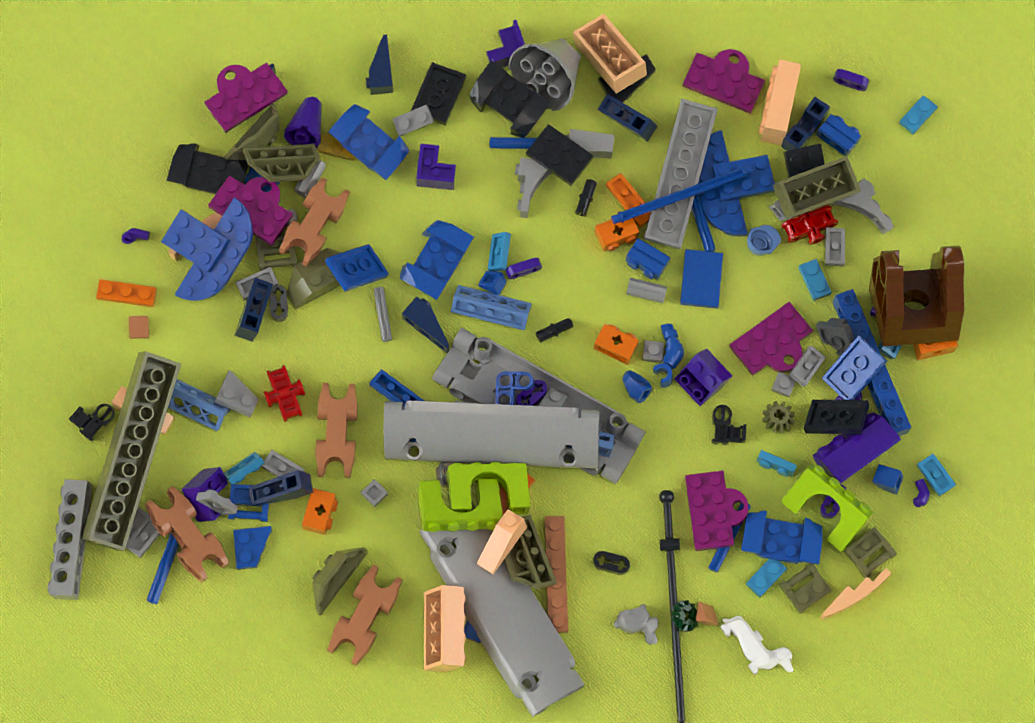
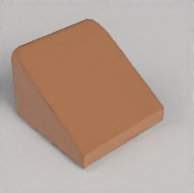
[129,316,149,339]
[696,602,718,626]

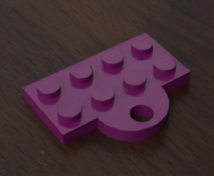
[682,49,765,114]
[204,62,288,133]
[208,176,293,246]
[729,301,813,376]
[685,470,749,551]

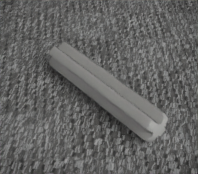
[374,287,392,342]

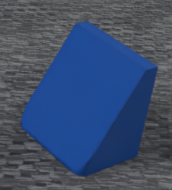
[478,271,506,295]

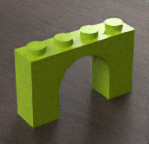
[446,462,530,514]
[781,463,874,552]
[418,478,503,532]

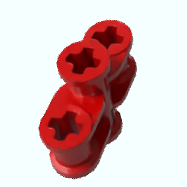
[781,206,838,245]
[264,365,306,422]

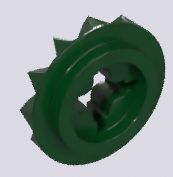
[672,600,698,632]

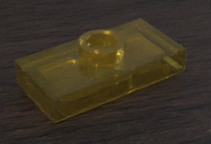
[318,133,355,161]

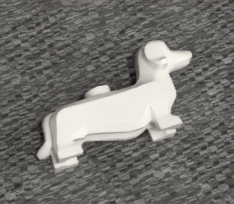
[721,616,794,675]

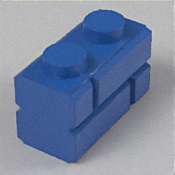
[816,114,861,156]
[625,238,671,280]

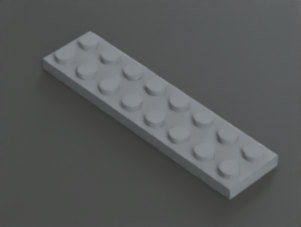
[644,99,717,250]

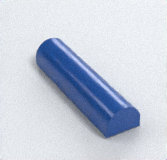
[369,369,424,409]

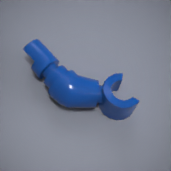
[653,323,684,388]

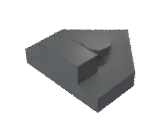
[816,318,855,356]

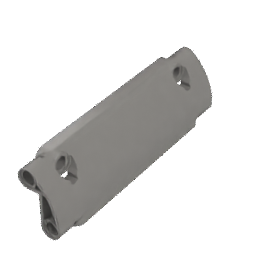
[432,328,646,484]
[384,401,600,469]
[419,502,585,717]

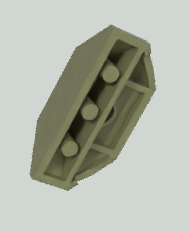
[224,103,279,160]
[243,144,320,182]
[287,248,341,309]
[504,515,557,589]
[312,547,368,616]

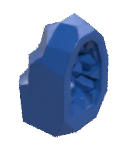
[622,370,652,403]

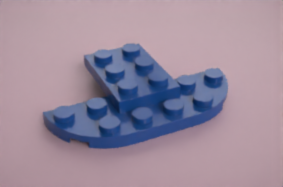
[698,130,775,237]
[161,198,253,301]

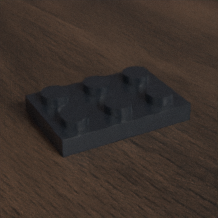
[411,62,466,125]
[526,124,594,186]
[783,144,825,178]
[804,400,869,435]

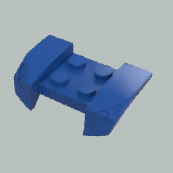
[328,104,409,181]
[400,220,474,300]
[741,511,822,565]

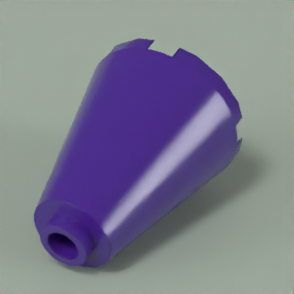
[284,96,322,148]

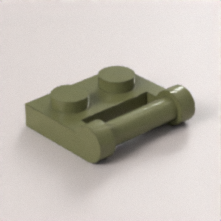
[255,233,297,271]
[844,527,897,578]
[779,563,832,614]

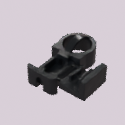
[69,404,115,442]
[711,405,747,445]

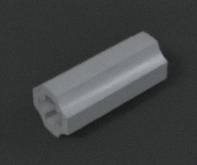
[294,160,326,198]
[626,278,667,303]

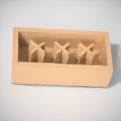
[573,14,647,93]
[758,59,801,145]
[424,585,466,672]

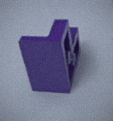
[486,20,525,68]
[416,143,456,190]
[182,467,228,522]

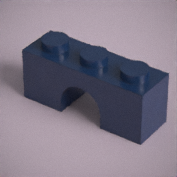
[781,97,830,151]

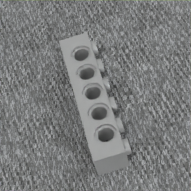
[48,479,93,600]

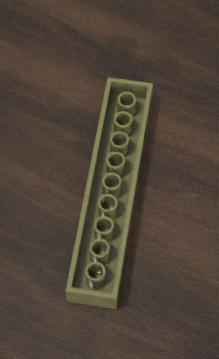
[81,351,181,551]

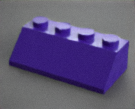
[812,412,901,484]

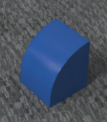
[872,464,904,495]

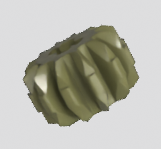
[762,401,795,434]

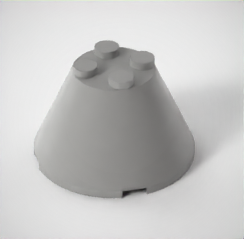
[508,38,581,111]

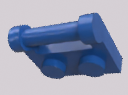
[228,484,269,522]

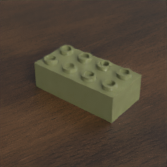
[773,156,861,221]

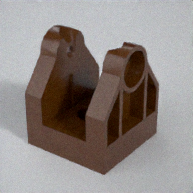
[869,245,964,347]

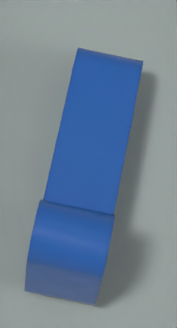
[495,371,534,405]

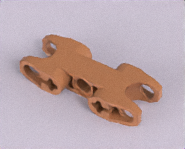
[279,177,350,267]
[315,383,358,478]
[145,486,229,583]
[327,564,402,666]

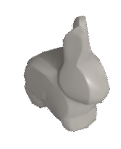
[614,604,658,645]

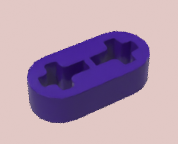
[833,69,869,91]
[505,258,542,279]
[516,380,547,406]
[820,484,847,519]

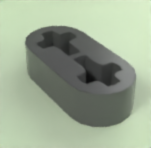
[269,285,288,322]

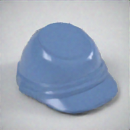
[747,225,781,256]

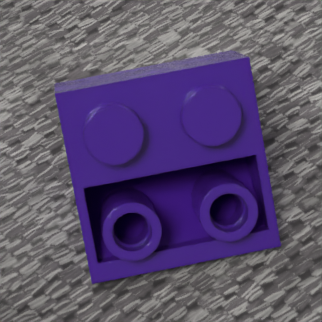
[674,349,732,406]

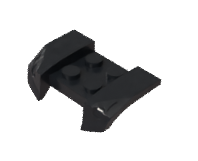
[470,60,551,138]
[167,143,248,195]

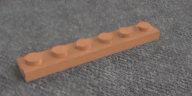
[545,516,568,633]

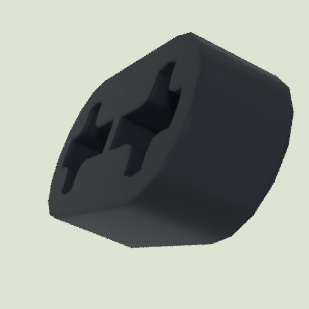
[593,551,630,575]

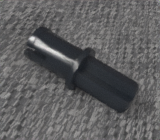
[575,179,597,217]
[535,318,573,343]

